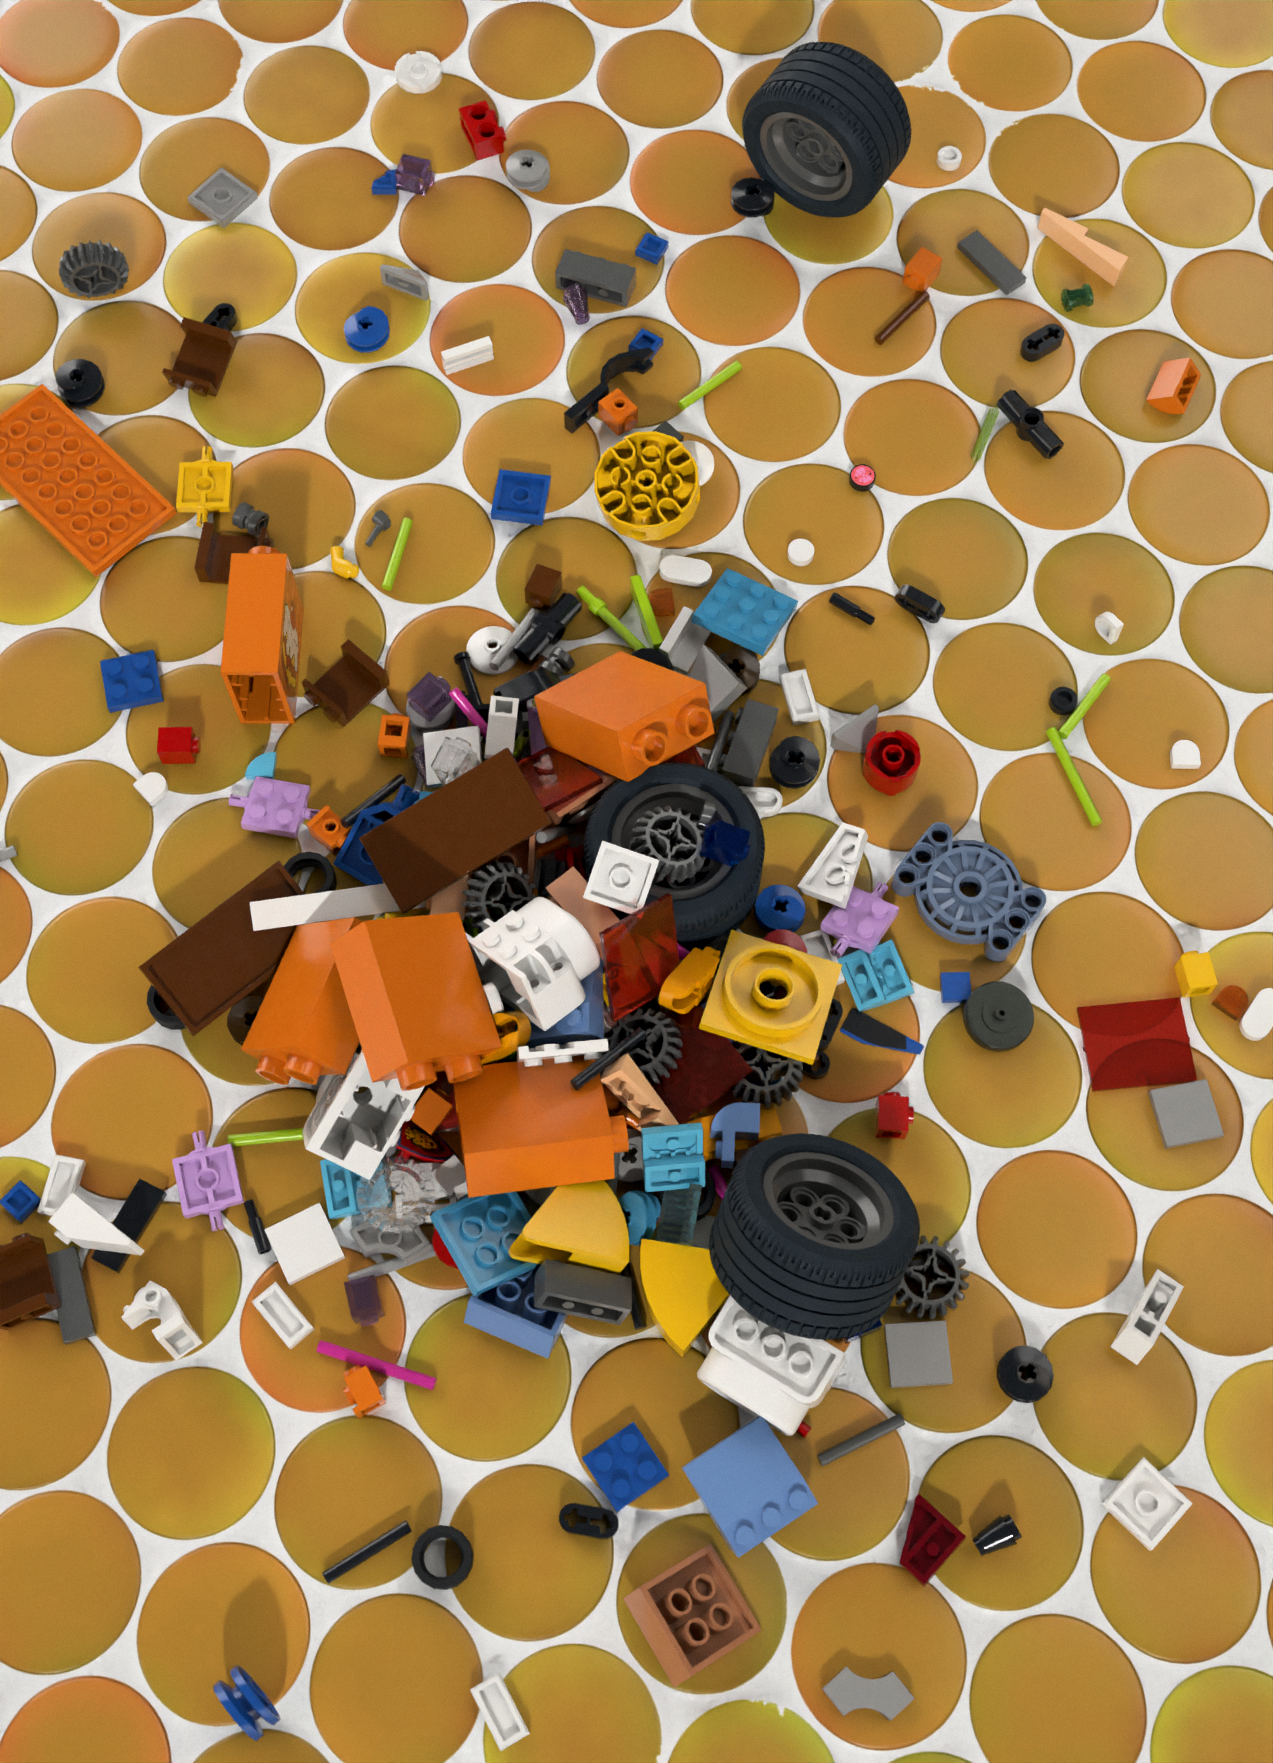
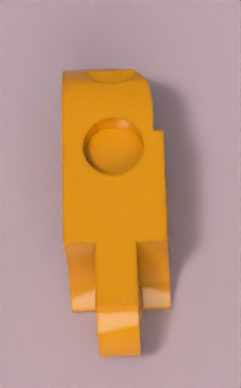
[659,946,720,1014]
[480,1011,531,1065]

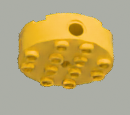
[594,431,700,541]

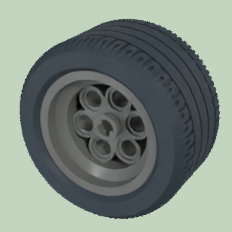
[742,42,912,217]
[584,761,765,952]
[709,1133,920,1339]

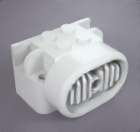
[465,897,600,1031]
[303,1042,425,1180]
[697,1295,846,1436]

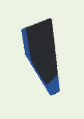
[840,1008,924,1054]

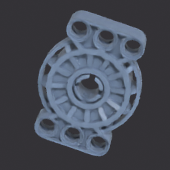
[891,822,1046,963]

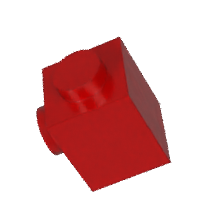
[157,727,201,764]
[875,1092,914,1139]

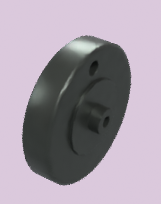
[963,981,1034,1052]

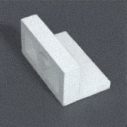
[659,606,712,674]

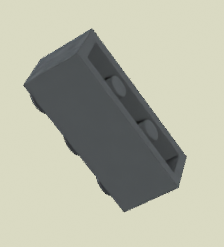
[555,249,636,307]
[718,699,779,787]
[534,1259,632,1325]

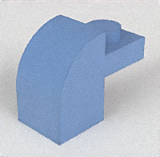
[710,1102,760,1169]

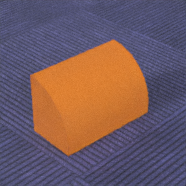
[1146,358,1201,414]

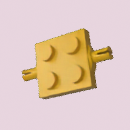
[176,446,233,527]

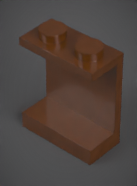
[162,317,237,397]
[194,522,274,584]
[302,639,390,727]
[0,1233,61,1330]

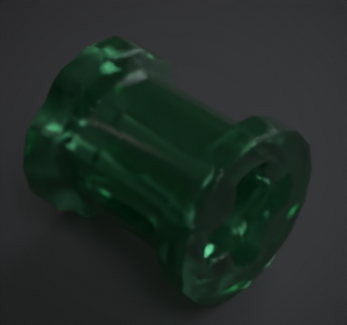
[1061,283,1093,312]

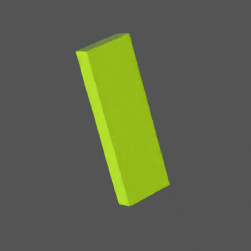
[630,574,663,651]

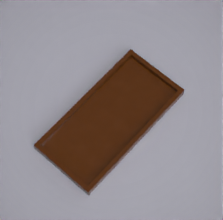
[359,747,552,913]
[138,861,324,1036]

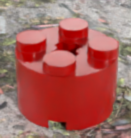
[862,730,921,796]

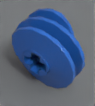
[344,306,390,353]
[754,885,806,933]

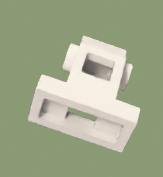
[121,1281,203,1360]

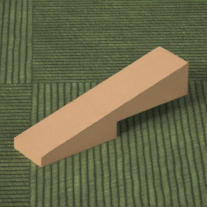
[1037,208,1128,286]
[600,1053,680,1132]

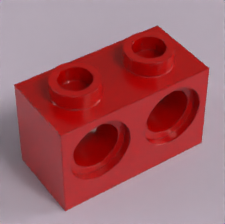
[458,100,506,161]

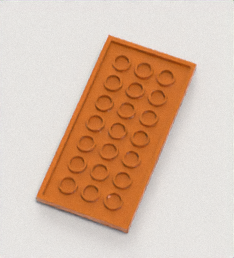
[0,384,177,578]

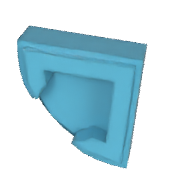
[245,752,277,780]

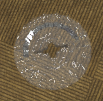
[356,1156,435,1234]

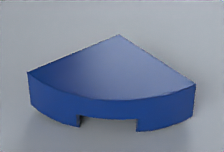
[371,169,398,195]

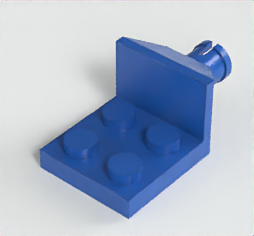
[333,784,420,886]

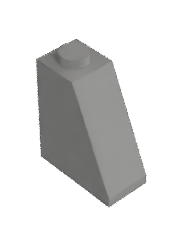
[689,645,747,722]

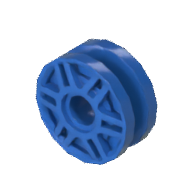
[213,1665,281,1741]

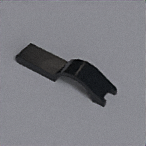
[564,347,654,434]
[493,670,577,708]

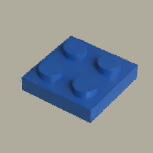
[491,469,551,526]
[100,650,164,713]
[582,1422,669,1513]

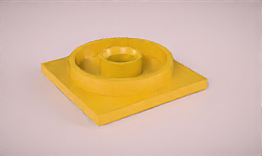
[699,929,842,1065]

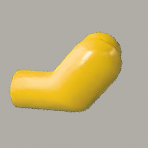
[330,546,359,579]

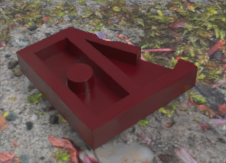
[899,1494,966,1587]

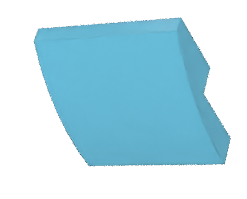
[837,939,915,1012]
[641,1123,705,1192]
[320,1155,393,1219]

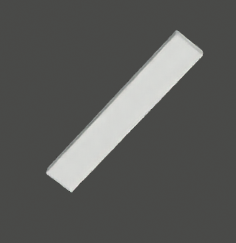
[250,884,426,931]

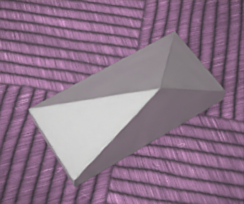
[380,264,429,301]
[830,704,879,754]

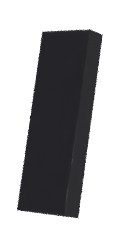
[91,1179,167,1273]

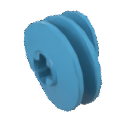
[618,1190,661,1246]

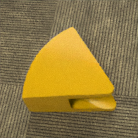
[508,1180,630,1275]
[640,1239,730,1357]

